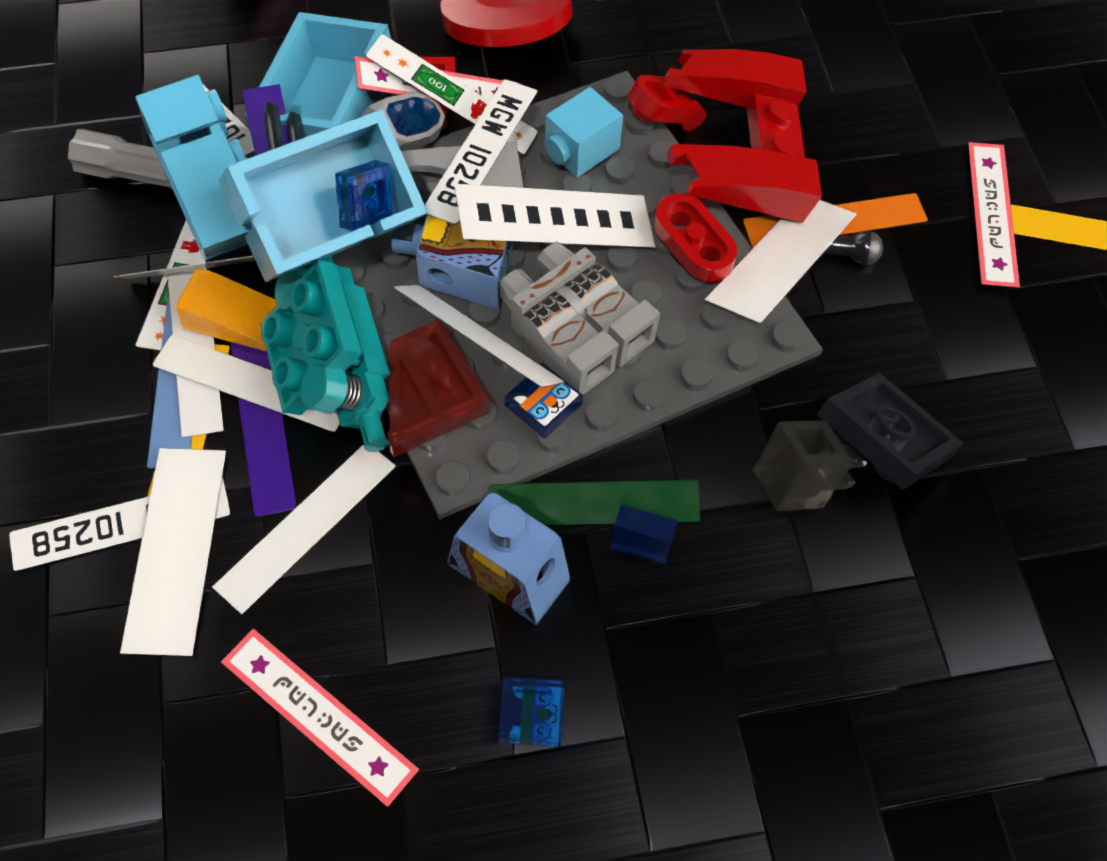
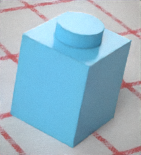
[544,87,623,178]

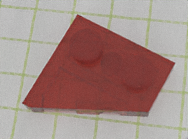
[388,319,490,457]

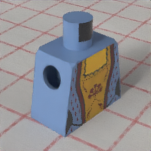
[391,214,514,309]
[448,492,570,625]

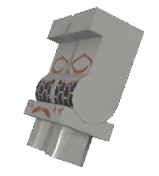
[500,241,661,399]

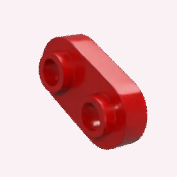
[654,193,738,282]

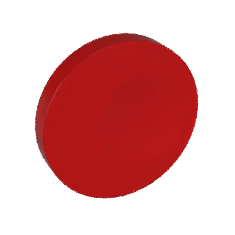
[440,0,573,47]

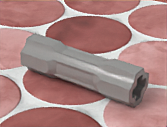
[68,129,173,190]

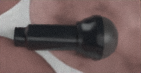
[822,231,883,266]

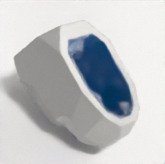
[360,91,445,151]

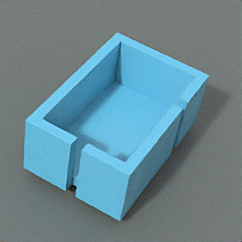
[244,12,391,138]
[135,75,253,263]
[219,109,428,282]

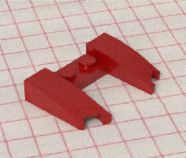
[663,49,822,223]

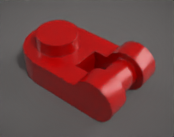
[628,75,707,131]

